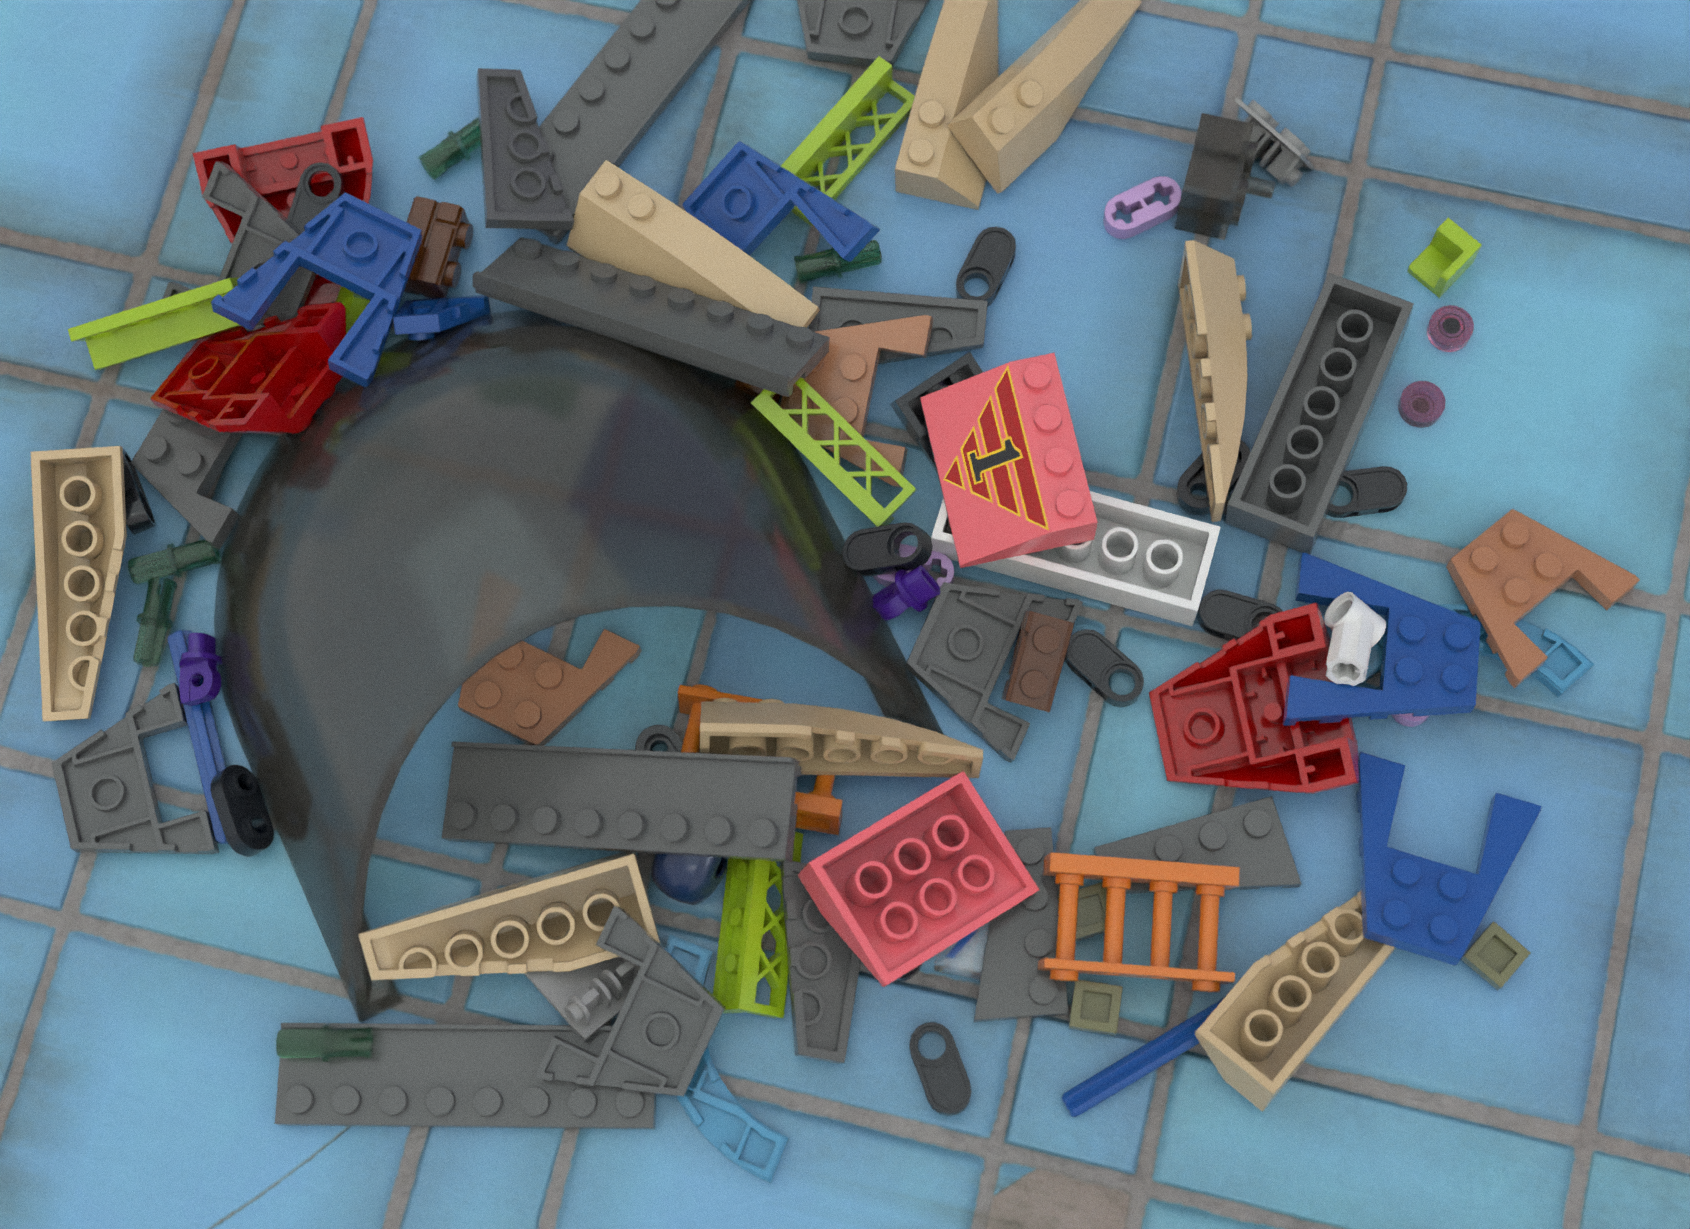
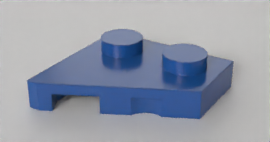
[393,295,491,340]

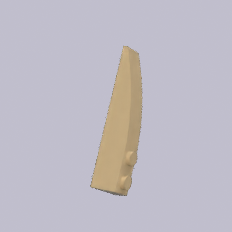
[895,0,999,210]
[947,0,1142,194]
[567,160,820,328]
[1178,240,1252,522]
[30,446,127,722]
[700,698,983,778]
[358,852,660,980]
[1195,890,1396,1112]

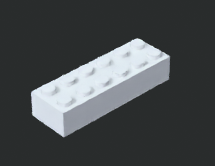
[931,491,1221,626]

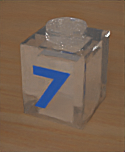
[934,922,990,980]

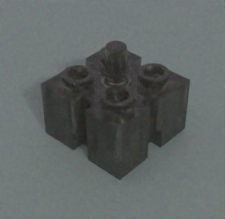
[1174,113,1275,240]

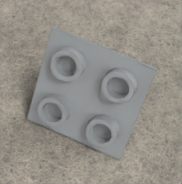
[1228,97,1314,187]
[524,957,640,1041]

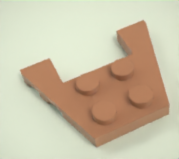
[780,315,934,488]
[1446,509,1640,688]
[458,571,642,746]

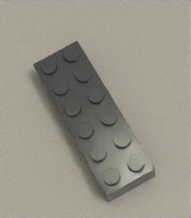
[1225,273,1414,554]

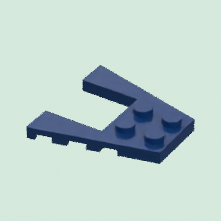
[682,141,880,262]
[211,192,422,389]
[1283,553,1481,726]
[1357,752,1542,966]

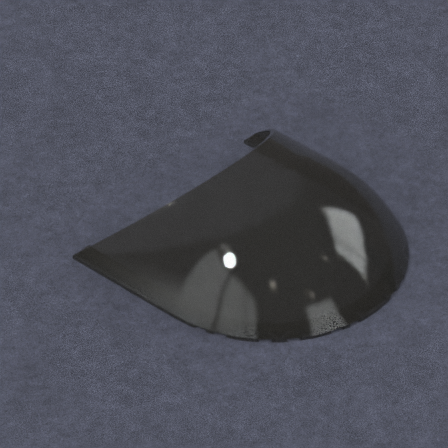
[214,310,944,1022]

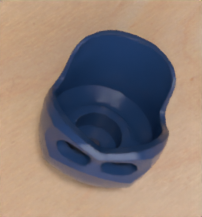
[651,854,727,905]

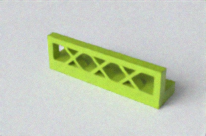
[781,56,915,226]
[67,278,261,370]
[751,377,917,527]
[713,832,804,1019]

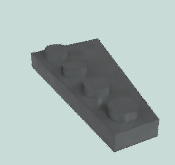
[476,68,574,230]
[809,287,988,364]
[1093,796,1302,894]
[974,827,1069,1022]
[780,861,861,1064]

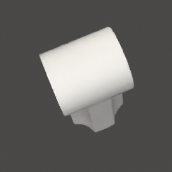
[1324,592,1386,686]

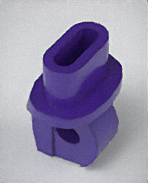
[872,566,941,621]
[179,633,222,706]

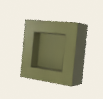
[1076,882,1107,942]
[1461,921,1531,990]
[1068,980,1123,1036]

